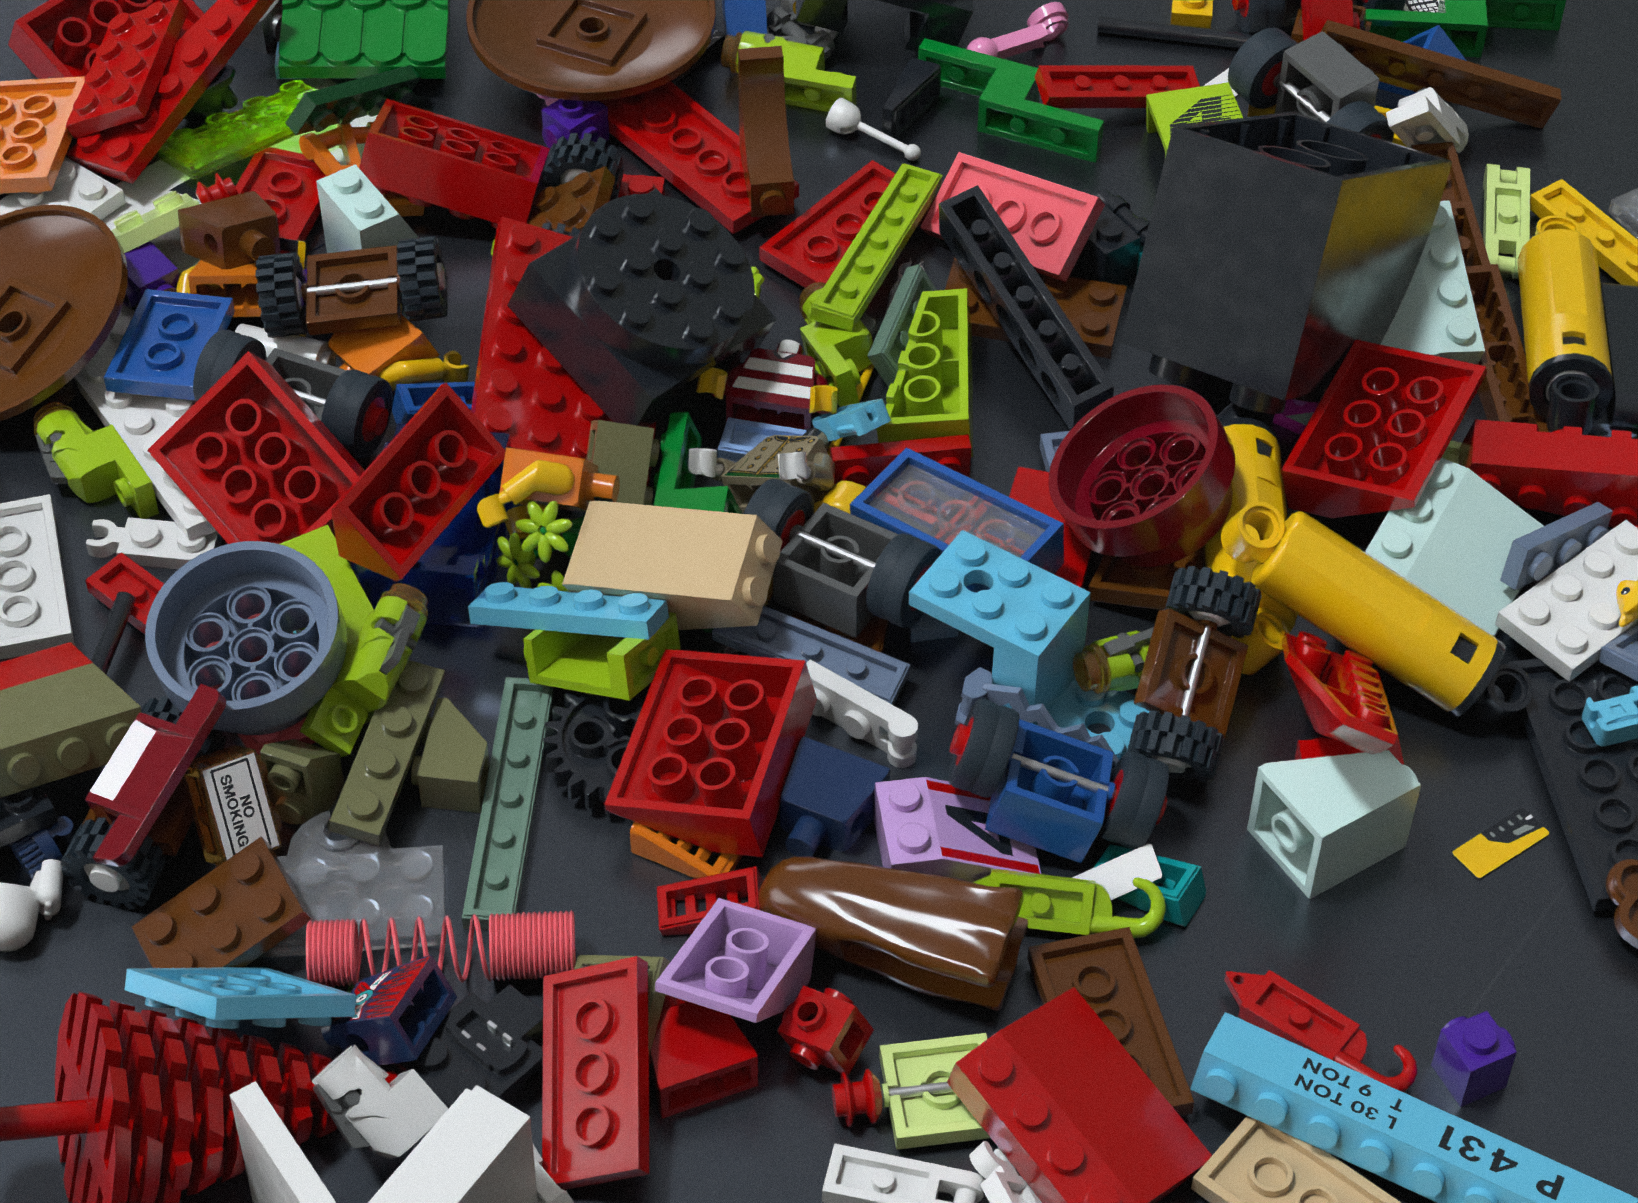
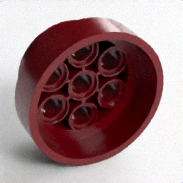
[1048,384,1235,567]

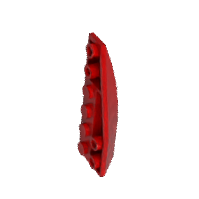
[1282,631,1398,754]

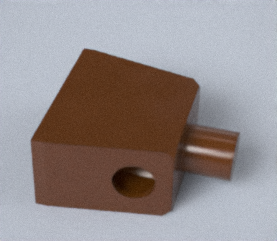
[178,191,281,269]

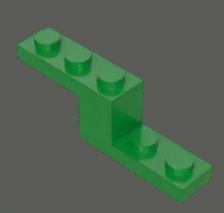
[1366,0,1566,57]
[918,38,1104,163]
[654,412,742,633]

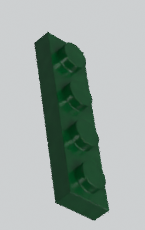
[285,65,422,135]

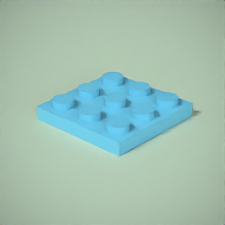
[125,967,357,1029]

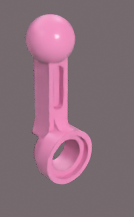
[967,2,1069,59]

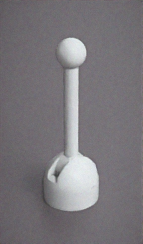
[826,98,921,161]

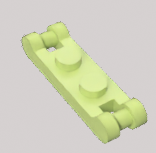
[1483,164,1530,280]

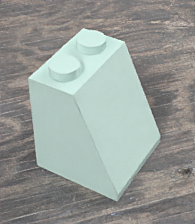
[316,164,447,296]
[1247,750,1421,899]

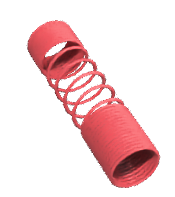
[306,910,576,988]

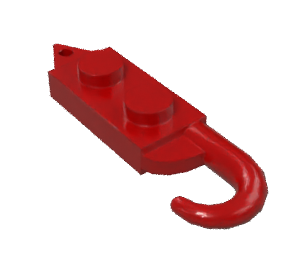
[1224,970,1417,1092]

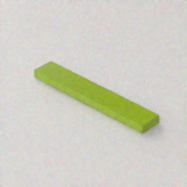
[810,163,943,332]

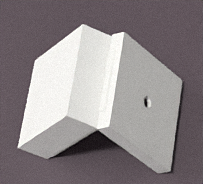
[230,1081,538,1203]

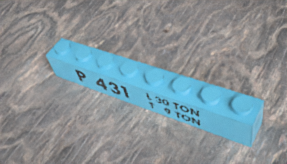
[1190,1012,1638,1203]

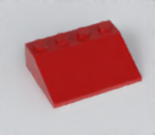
[8,0,204,79]
[359,99,550,228]
[1281,340,1487,518]
[147,352,365,544]
[604,649,817,857]
[947,987,1212,1203]

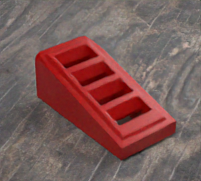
[657,866,763,936]

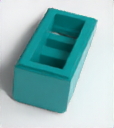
[1094,844,1206,927]

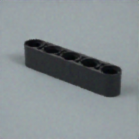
[1601,283,1638,430]

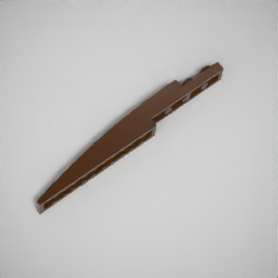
[1411,142,1549,432]

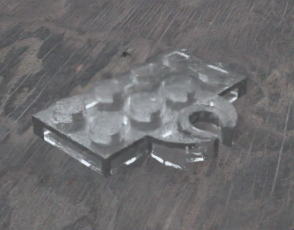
[258,811,447,958]

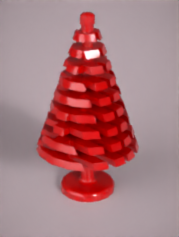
[0,991,398,1203]

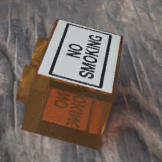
[182,745,282,865]

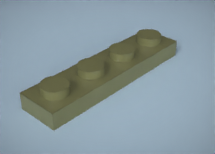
[330,660,445,846]

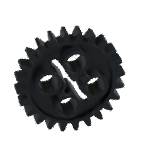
[543,686,650,814]

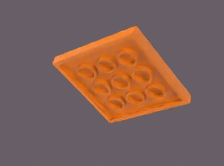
[0,76,85,195]

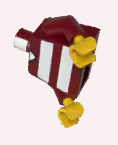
[696,340,838,430]

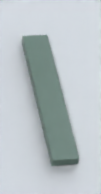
[462,677,556,930]

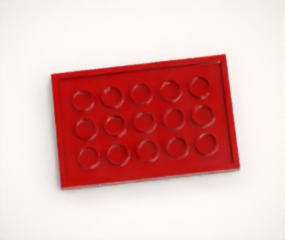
[471,216,656,486]

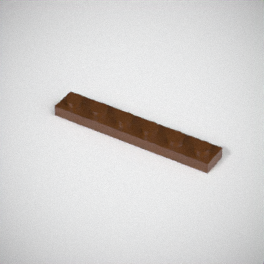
[1321,20,1562,129]

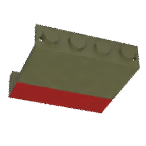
[0,642,142,798]

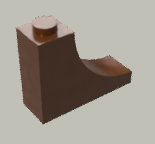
[738,46,794,217]

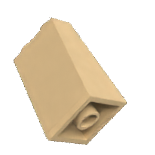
[562,501,783,630]

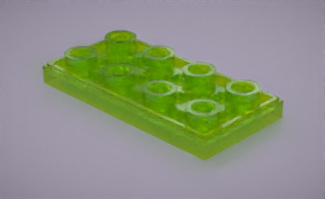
[158,80,318,180]

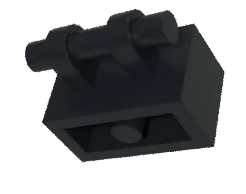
[1074,189,1150,285]

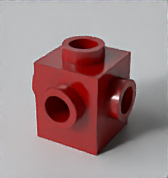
[777,985,874,1075]

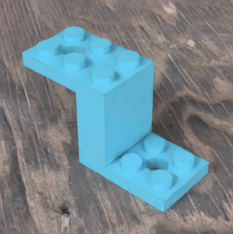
[908,530,1150,760]

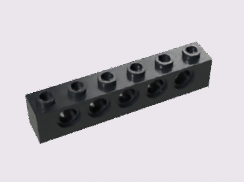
[939,185,1114,430]

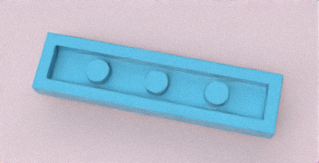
[468,582,669,640]

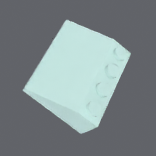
[1380,200,1485,365]
[1365,458,1544,637]

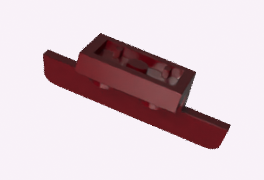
[85,684,226,867]

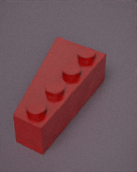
[1459,419,1638,529]

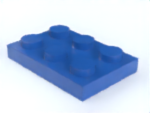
[104,289,235,400]

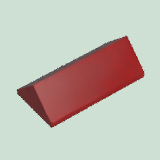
[331,382,506,582]

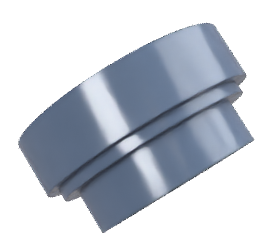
[145,541,347,735]

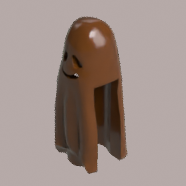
[758,856,1028,1011]

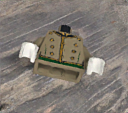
[688,428,835,514]

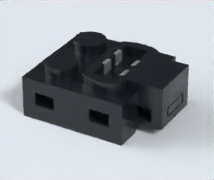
[394,984,543,1109]

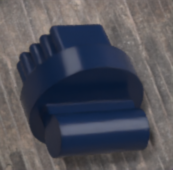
[9,816,75,880]

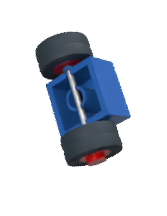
[949,699,1169,863]

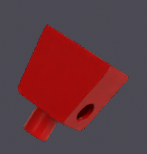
[649,995,758,1119]

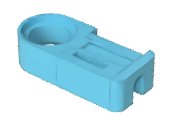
[812,399,891,442]
[1582,685,1638,746]

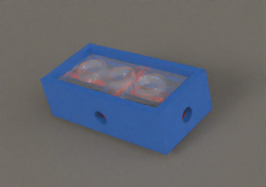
[850,447,1064,593]

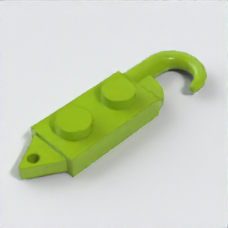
[972,868,1166,938]

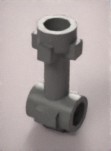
[767,7,835,60]

